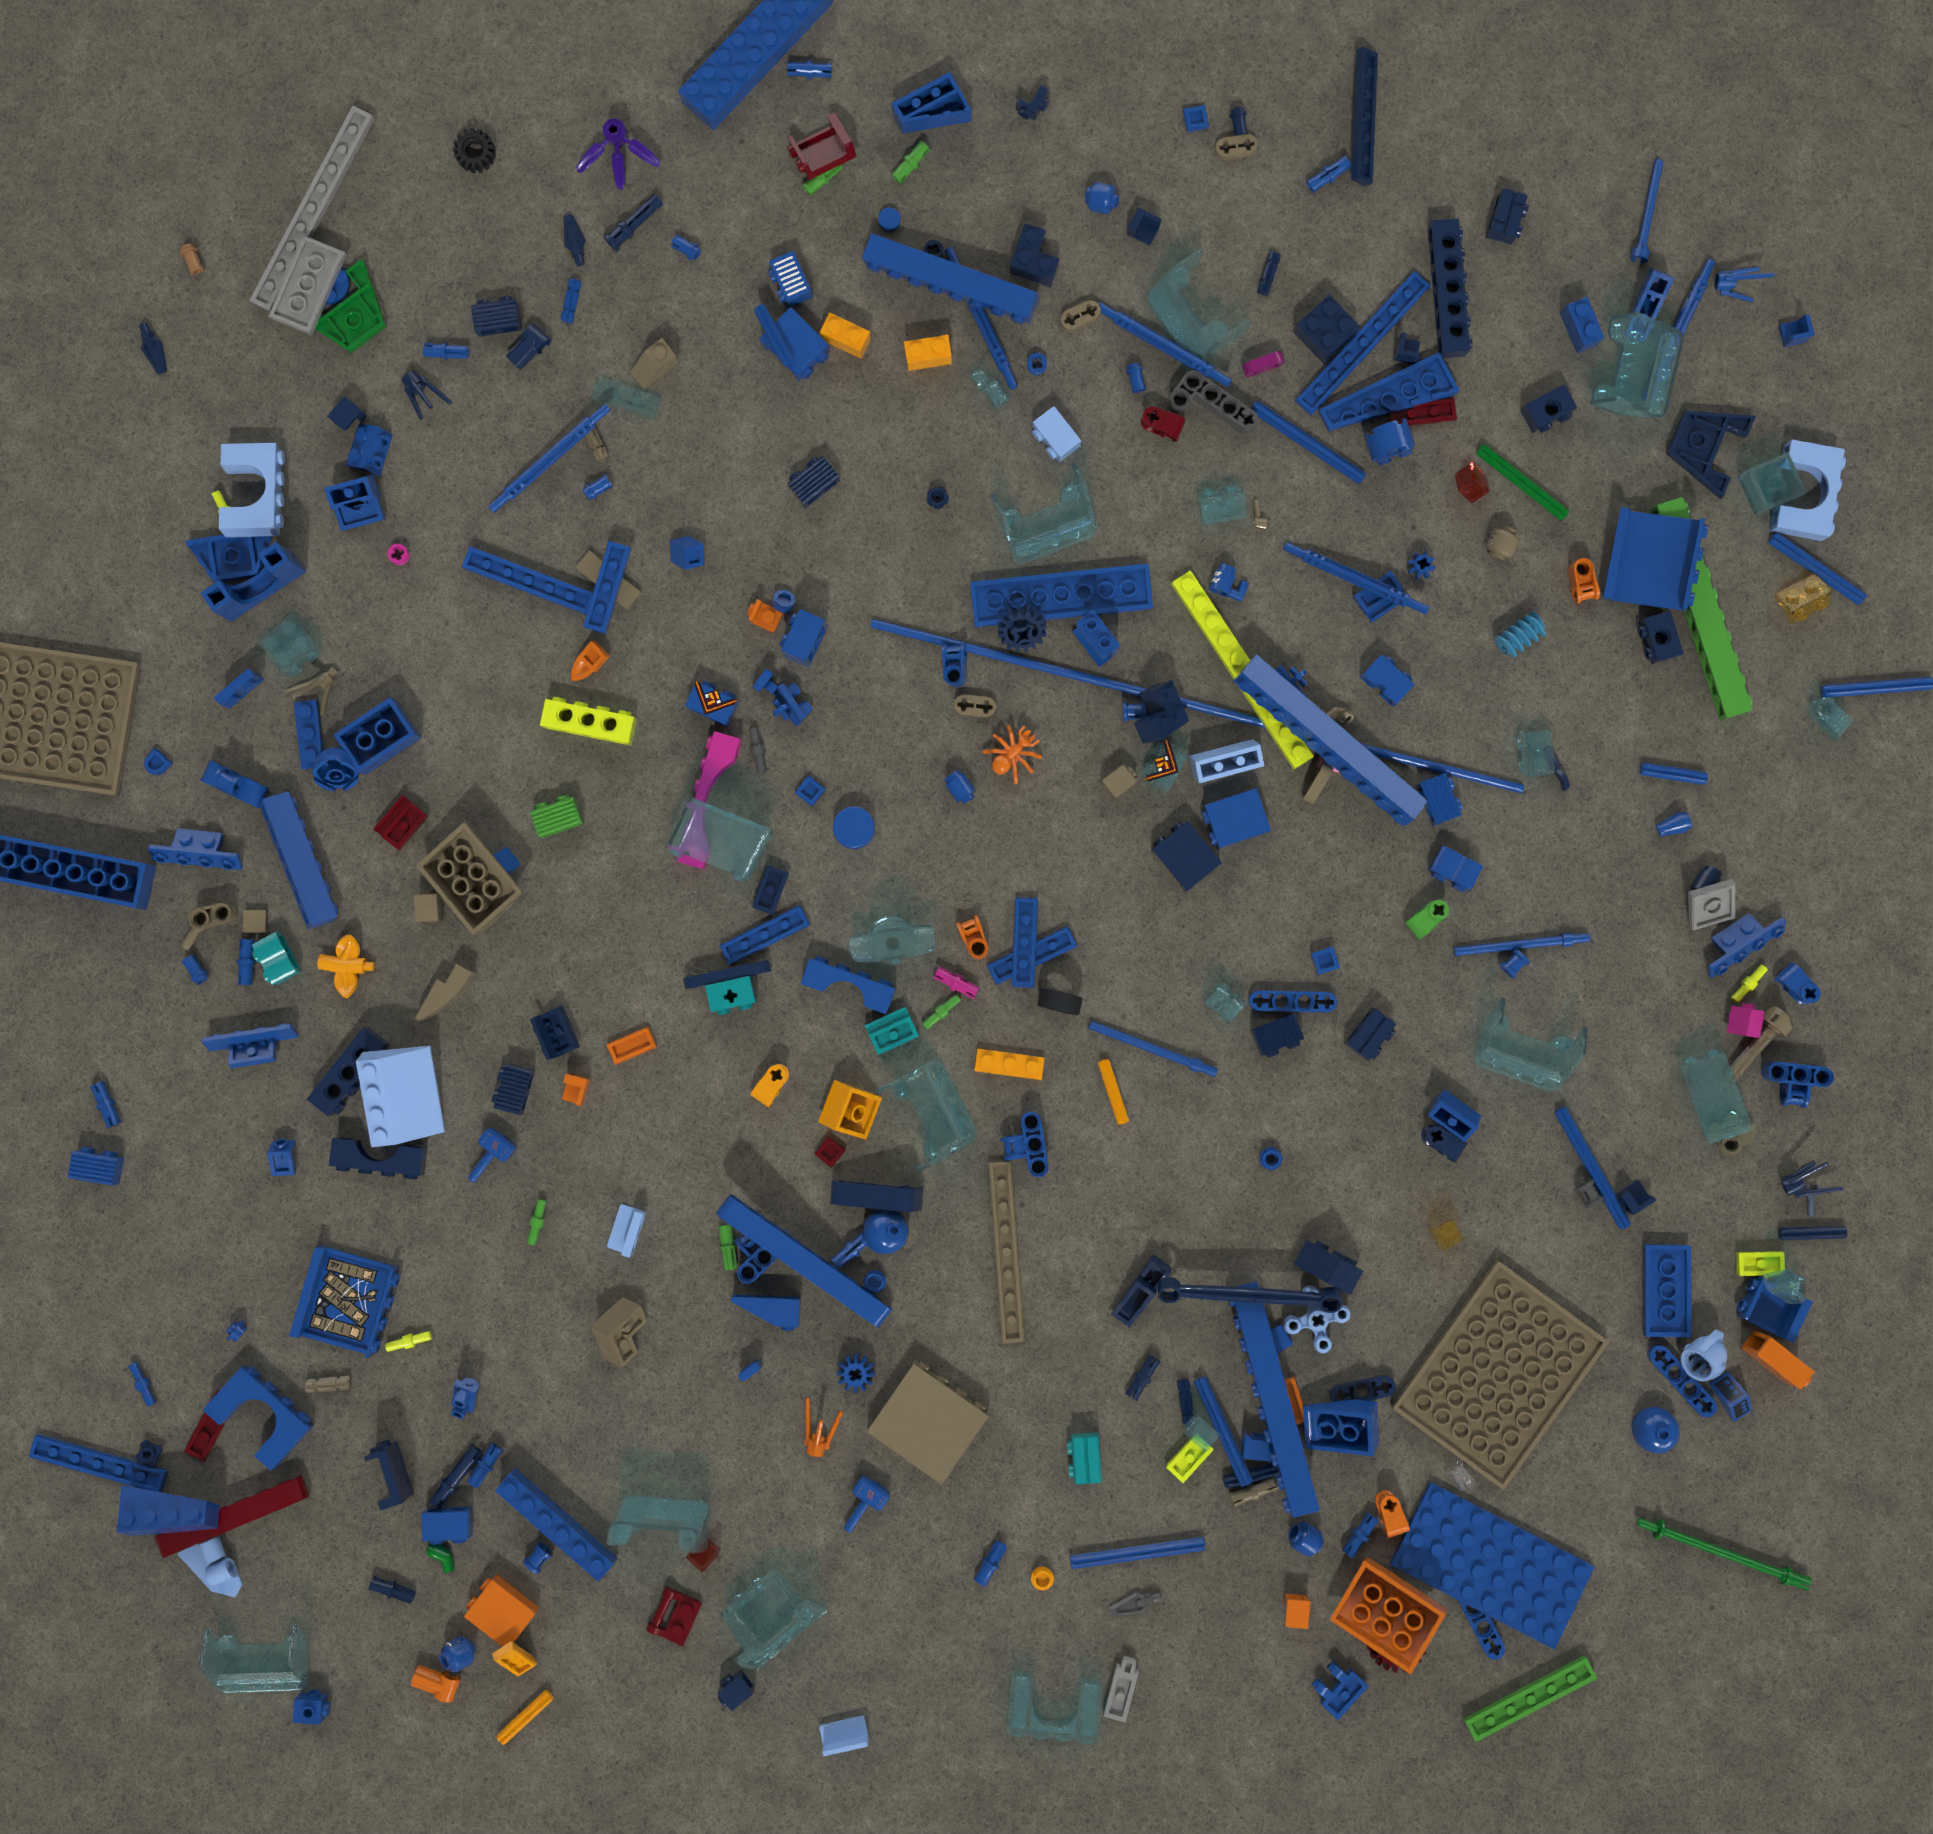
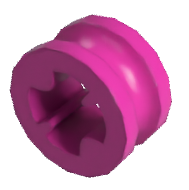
[387,544,410,565]

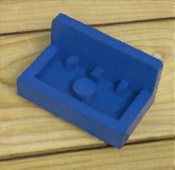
[346,423,393,476]

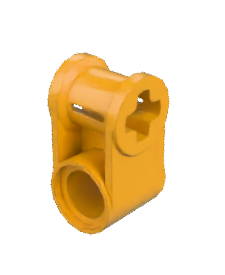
[750,1064,789,1108]

